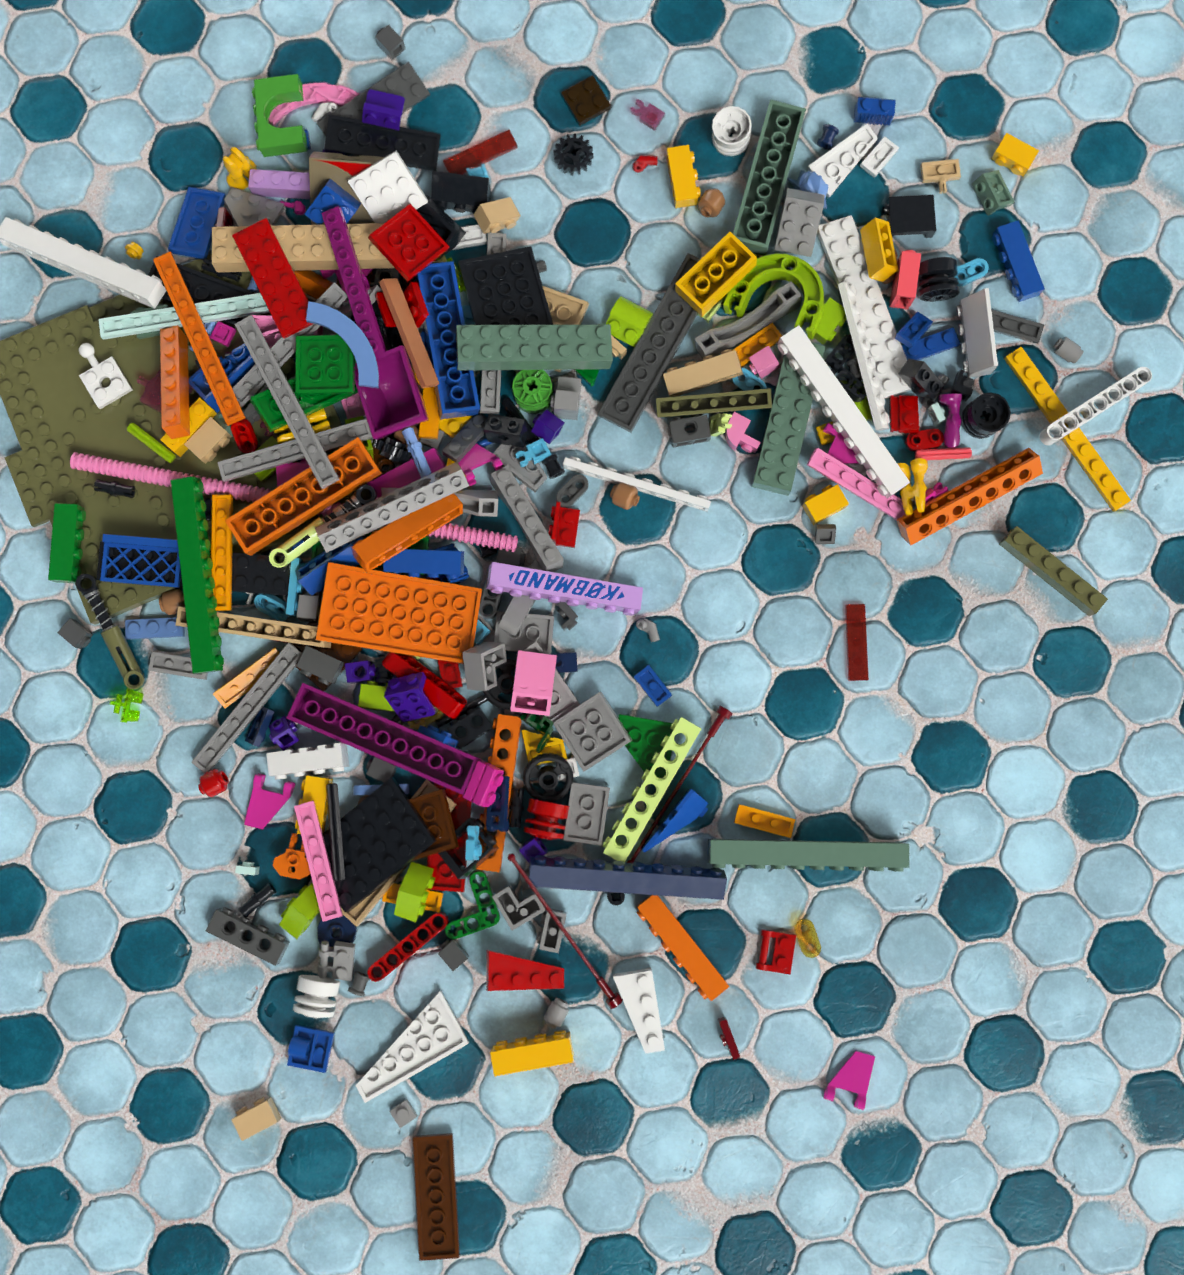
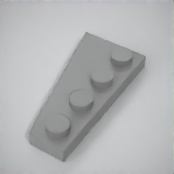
[521,640,580,722]

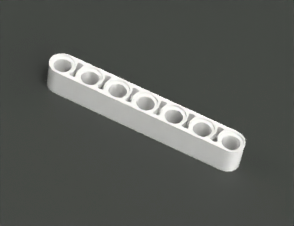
[1039,367,1152,445]

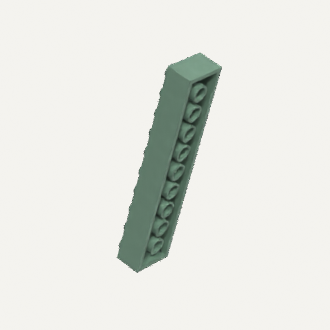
[708,839,909,872]

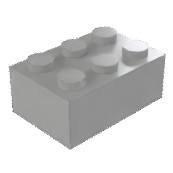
[774,188,825,257]

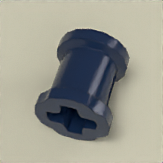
[817,124,839,150]

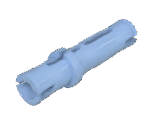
[402,427,431,478]

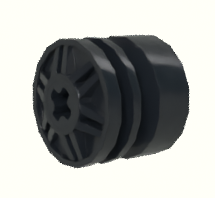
[918,257,960,302]
[961,392,1011,439]

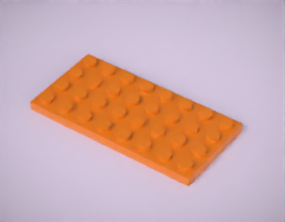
[315,562,482,664]

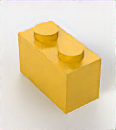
[991,133,1039,177]
[802,484,849,525]

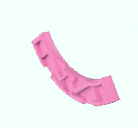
[269,83,360,127]

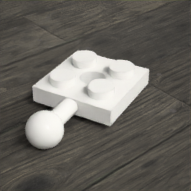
[79,343,133,409]

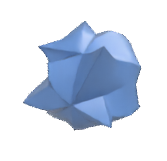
[787,170,828,209]

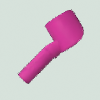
[280,201,305,215]

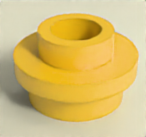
[125,242,144,259]

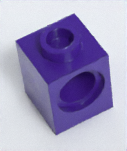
[345,660,376,684]
[519,836,548,863]

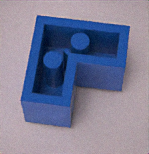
[305,179,361,225]

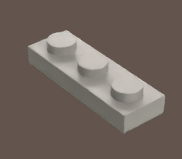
[148,652,208,680]

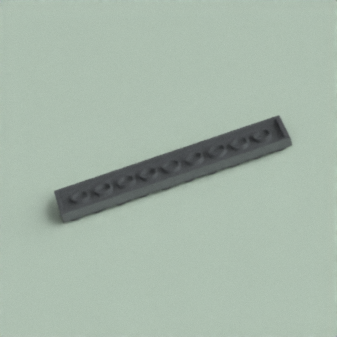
[598,253,700,433]

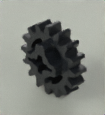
[553,133,594,176]
[372,436,412,462]

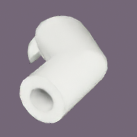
[311,102,338,123]

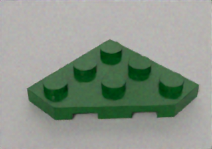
[619,714,673,778]

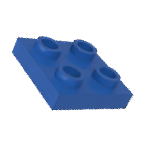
[287,1025,335,1073]

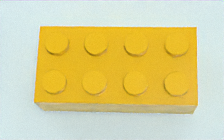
[675,232,757,317]
[490,1030,574,1077]

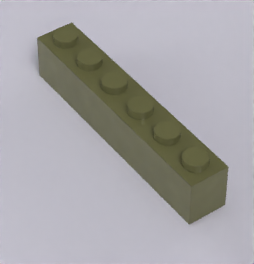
[656,388,772,418]
[999,526,1108,616]

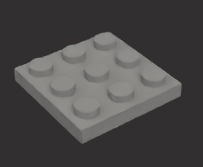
[553,692,632,772]

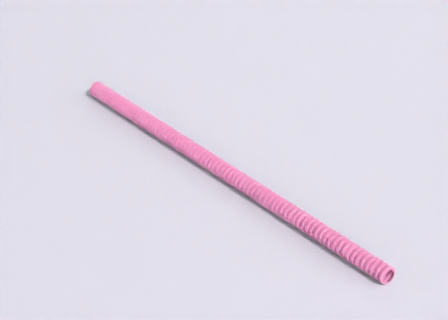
[70,452,518,553]

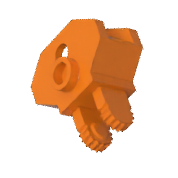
[273,833,311,880]

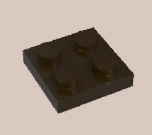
[561,75,611,126]

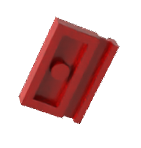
[889,395,919,433]

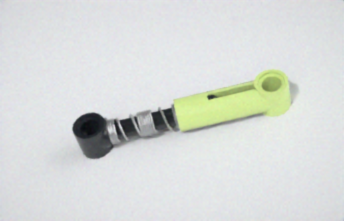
[269,485,377,568]

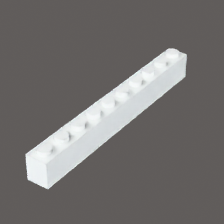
[0,217,166,309]
[777,325,910,499]

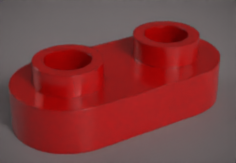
[231,419,258,454]
[905,429,944,452]

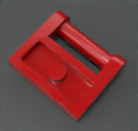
[755,929,796,975]

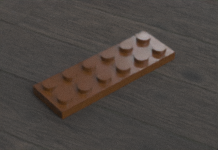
[413,1133,460,1261]

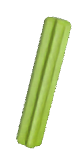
[127,422,176,463]

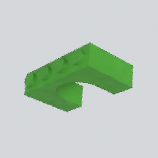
[252,74,308,157]

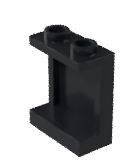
[883,195,936,238]

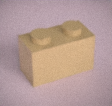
[473,197,521,234]
[184,417,232,464]
[231,1097,281,1141]

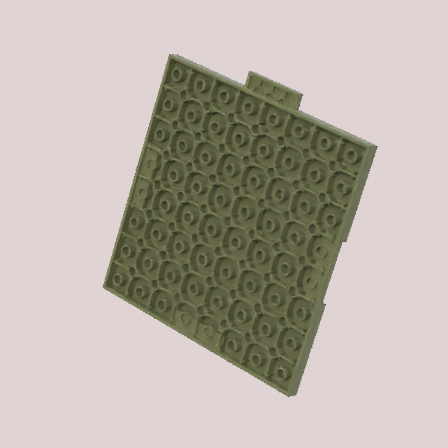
[0,253,372,625]

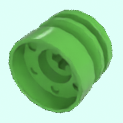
[512,370,553,414]

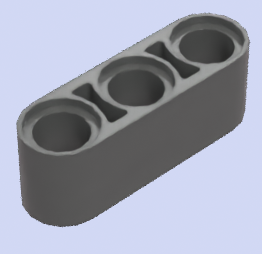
[479,576,503,620]

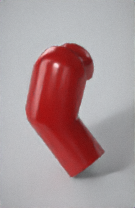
[632,155,658,173]

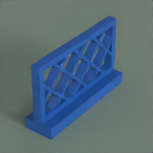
[100,534,181,588]

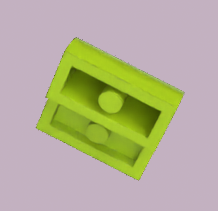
[606,296,654,348]

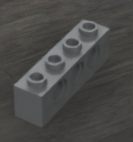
[206,907,290,966]

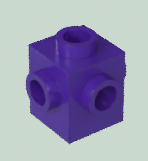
[269,716,299,751]

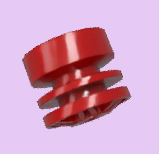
[524,799,570,840]

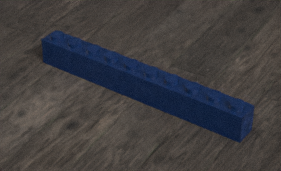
[528,855,727,900]

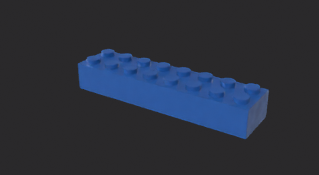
[415,261,480,420]

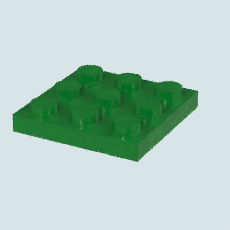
[295,335,355,395]

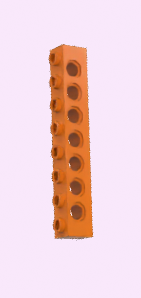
[896,448,1043,545]
[474,714,522,872]

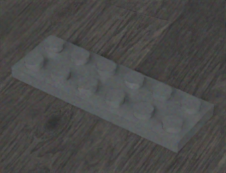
[317,62,430,137]

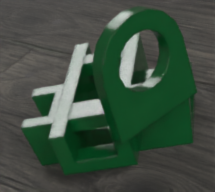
[519,713,554,753]

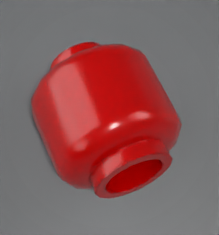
[198,769,229,797]

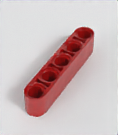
[382,652,467,719]
[368,912,449,982]

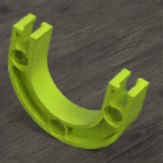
[723,254,824,340]

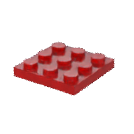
[368,204,449,282]

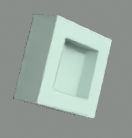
[927,402,946,426]
[235,861,260,875]

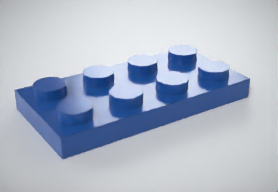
[168,187,226,259]

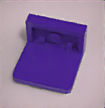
[362,89,405,130]
[384,672,436,722]

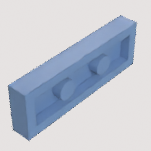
[125,617,185,640]

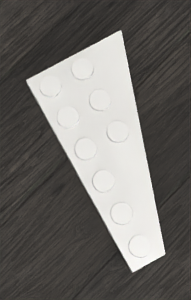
[355,991,469,1103]

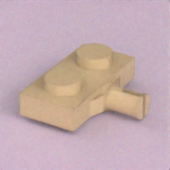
[920,159,961,194]

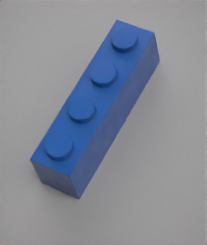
[992,220,1045,302]
[295,535,367,596]
[383,549,464,578]

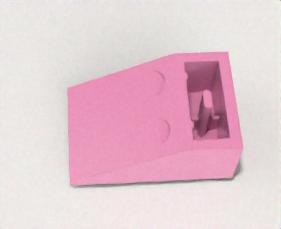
[510,650,557,716]

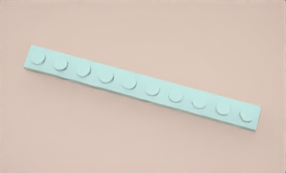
[98,293,270,340]

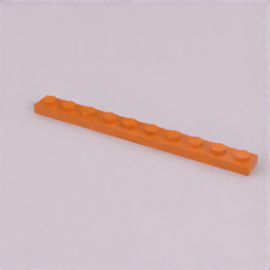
[153,252,246,426]

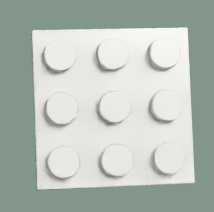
[348,150,428,223]

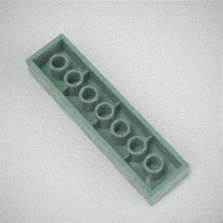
[733,99,806,256]
[456,324,613,370]
[752,343,825,496]

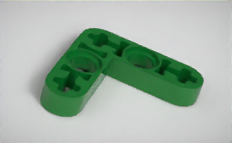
[445,871,500,939]

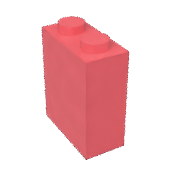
[889,250,921,310]

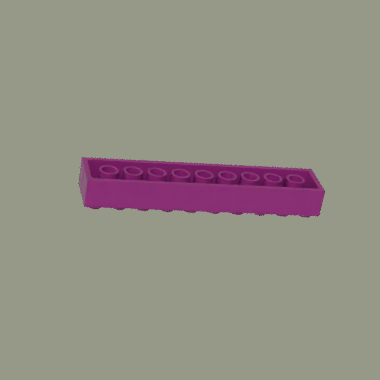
[287,683,482,795]

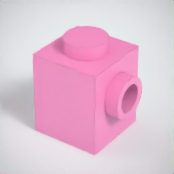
[749,346,780,379]

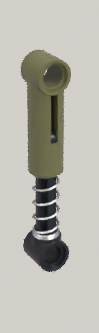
[76,574,145,690]

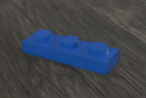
[902,327,960,361]

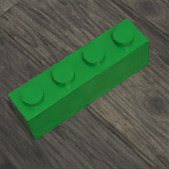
[48,503,86,583]

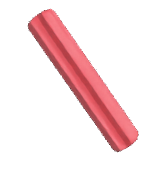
[915,447,972,460]

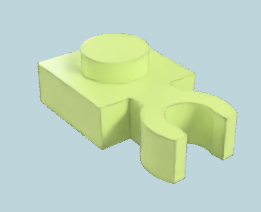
[710,413,732,437]

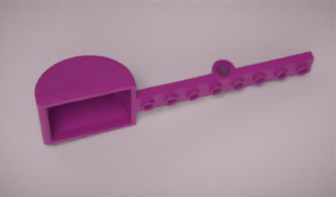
[321,206,429,440]

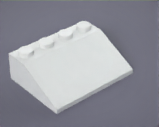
[956,288,998,377]

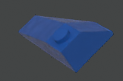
[189,343,255,413]
[641,789,708,853]

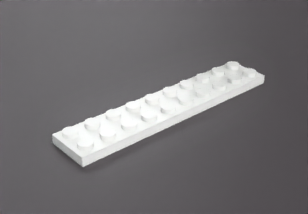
[817,215,911,399]

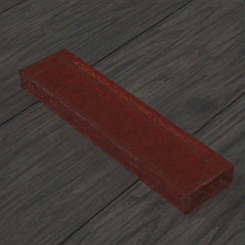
[443,129,518,174]
[845,604,869,681]

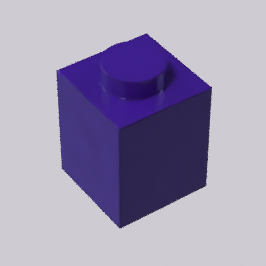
[531,409,565,444]

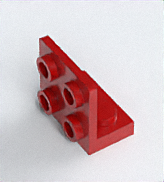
[375,282,429,328]
[548,501,580,548]

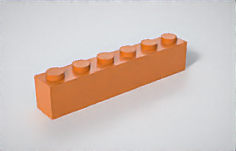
[160,325,190,439]
[352,493,463,573]
[636,895,729,1001]

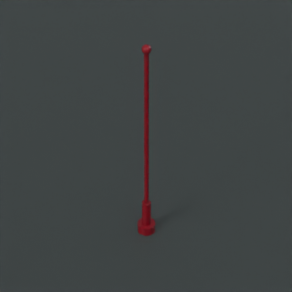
[626,706,733,863]
[507,853,623,1009]

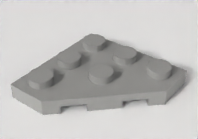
[224,187,284,226]

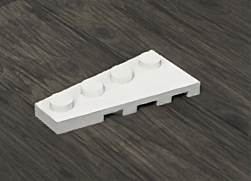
[807,123,878,198]

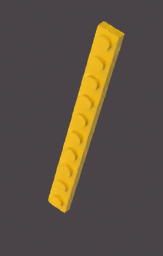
[1004,347,1131,512]

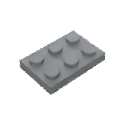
[494,611,554,654]
[564,783,610,846]

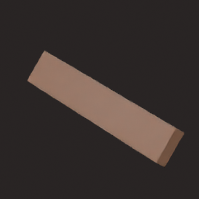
[379,278,440,388]

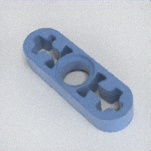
[353,784,410,795]

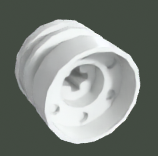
[712,106,752,157]
[293,975,340,1018]

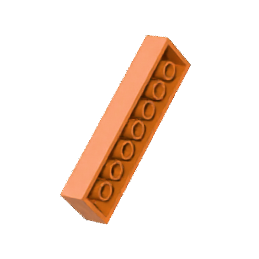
[225,437,382,556]

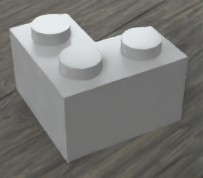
[551,376,581,420]
[462,642,507,691]
[492,885,546,930]

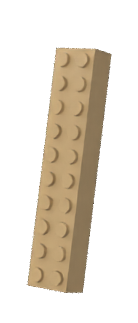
[212,223,395,272]

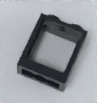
[438,818,499,879]

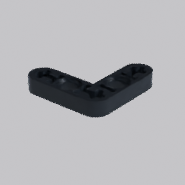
[824,335,867,402]

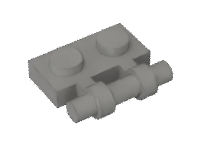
[317,941,355,981]

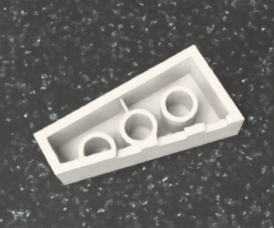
[266,743,349,780]
[613,968,665,1054]

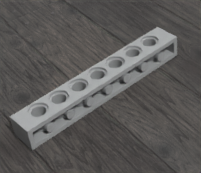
[315,462,469,553]

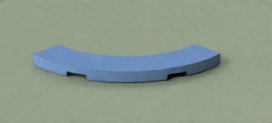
[306,301,379,388]

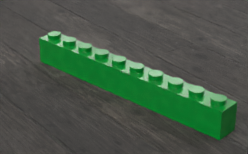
[171,476,224,674]

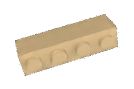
[663,349,744,397]

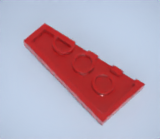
[486,950,564,991]

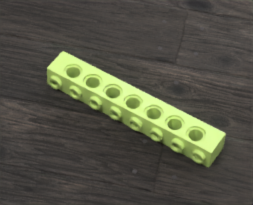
[602,717,701,863]

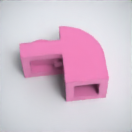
[725,412,761,453]

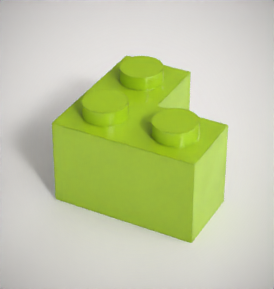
[394,862,435,922]
[279,882,320,939]

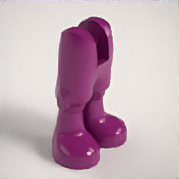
[939,394,962,448]

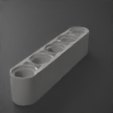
[498,557,542,636]

